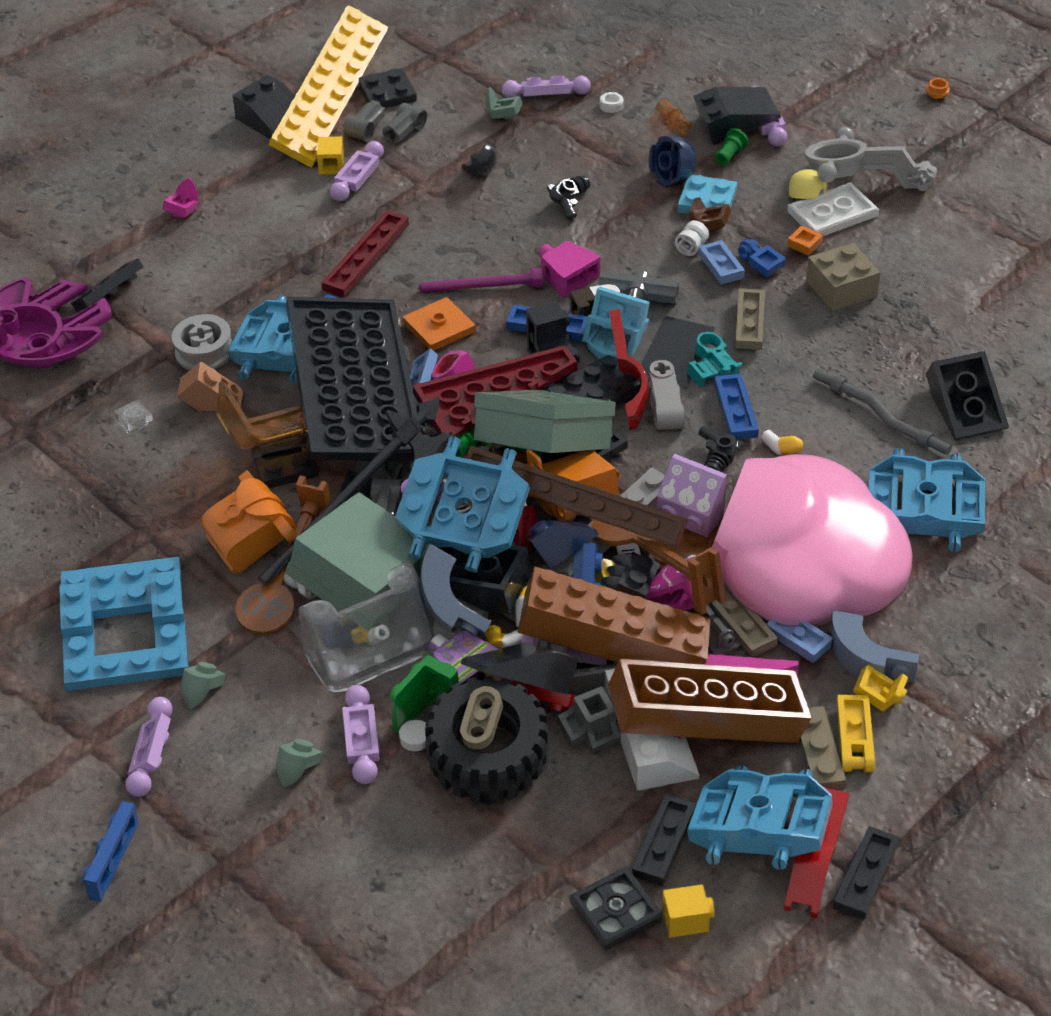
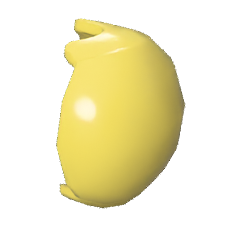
[789,169,827,199]

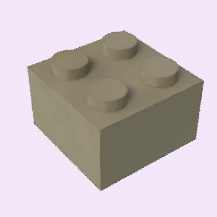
[806,242,881,311]

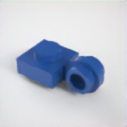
[738,239,786,277]

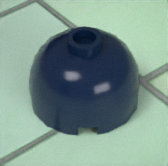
[648,136,696,186]

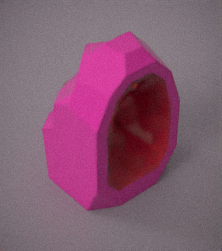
[432,350,475,380]

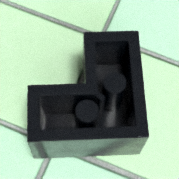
[526,301,580,379]

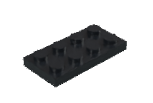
[541,355,649,405]

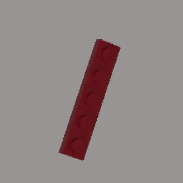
[321,210,409,298]

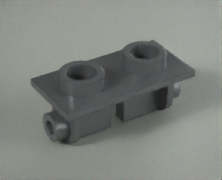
[692,604,742,655]

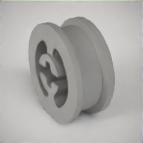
[172,314,232,370]

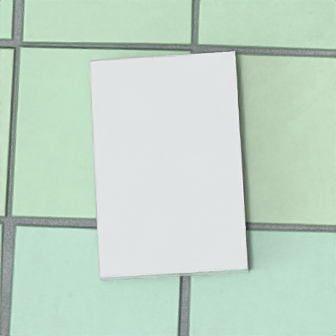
[787,182,879,236]

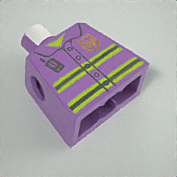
[429,631,498,685]

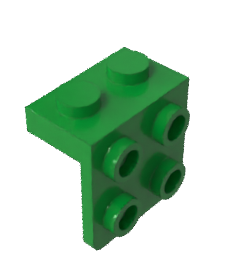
[389,654,459,735]

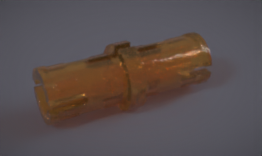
[656,98,692,135]

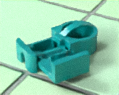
[687,332,742,388]

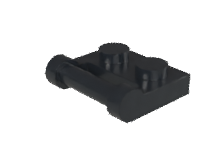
[251,434,319,488]

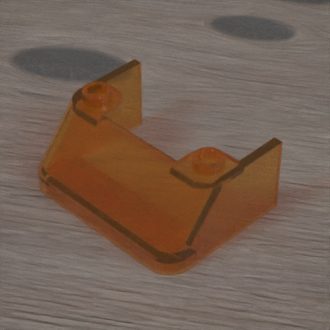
[217,381,306,449]

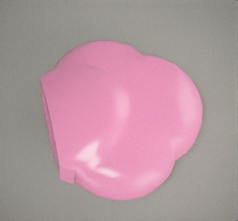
[712,454,913,627]

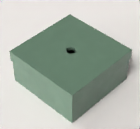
[474,390,616,453]
[286,492,429,630]

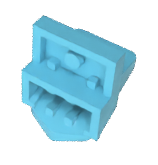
[582,287,650,359]

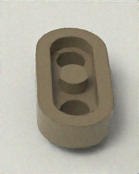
[460,686,503,749]

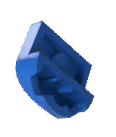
[573,543,603,586]

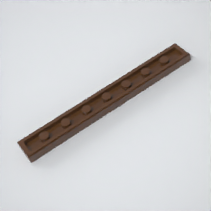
[466,446,688,548]

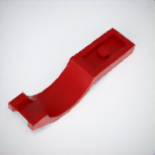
[609,309,649,430]
[784,787,849,918]

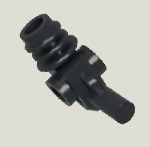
[547,175,590,220]
[698,426,744,473]

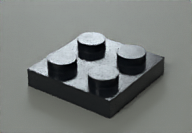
[358,68,417,108]

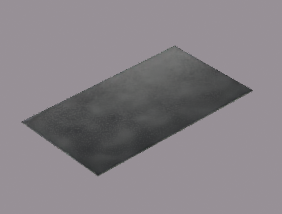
[641,316,716,388]

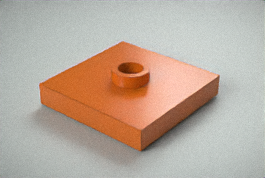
[402,297,476,351]

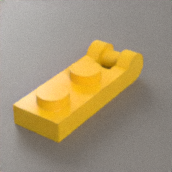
[836,695,875,773]

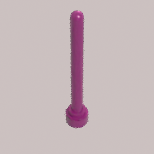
[418,267,543,293]

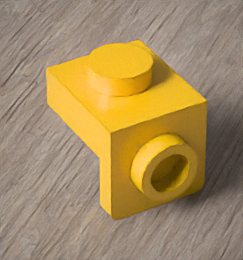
[853,664,908,712]

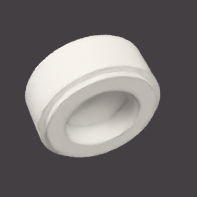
[600,92,623,113]
[399,720,426,751]

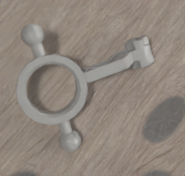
[805,127,937,191]

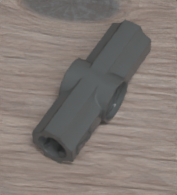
[598,271,679,304]

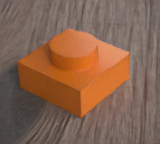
[787,225,823,256]

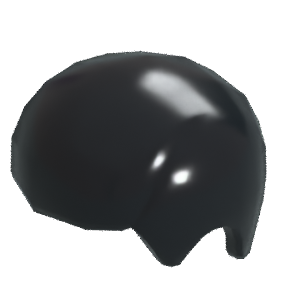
[461,142,498,178]

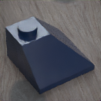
[525,520,599,569]

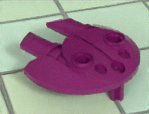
[0,277,112,369]

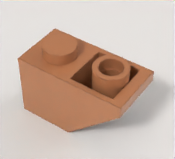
[177,361,243,411]

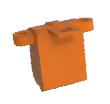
[526,450,621,522]
[201,470,298,574]

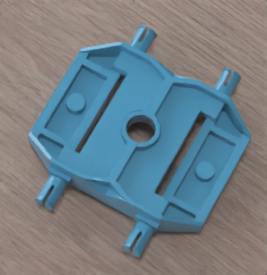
[228,295,298,385]
[395,436,530,572]
[868,448,985,552]
[688,765,833,870]

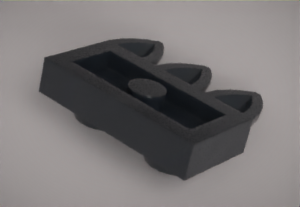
[601,552,660,599]

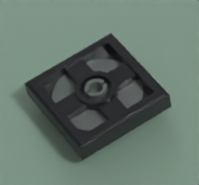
[570,866,663,951]

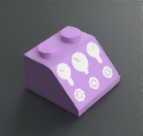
[656,454,727,538]

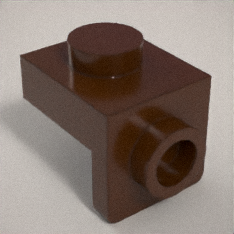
[689,197,732,230]

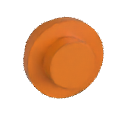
[926,78,950,99]

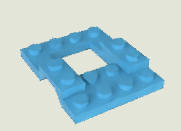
[59,557,189,691]

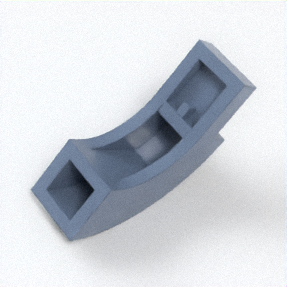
[420,544,491,636]
[830,610,920,683]

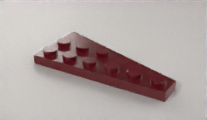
[413,345,577,437]

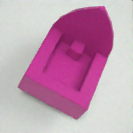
[163,178,198,218]

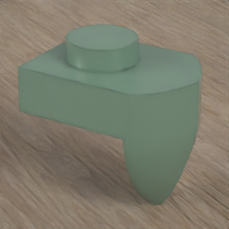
[486,87,523,119]
[181,662,226,709]
[276,739,323,788]

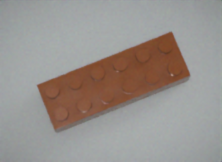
[517,567,711,665]
[608,659,811,743]

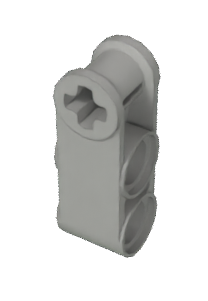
[649,360,685,431]

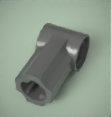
[343,100,385,142]
[382,103,428,145]
[371,478,403,516]

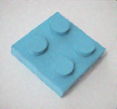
[678,175,737,214]

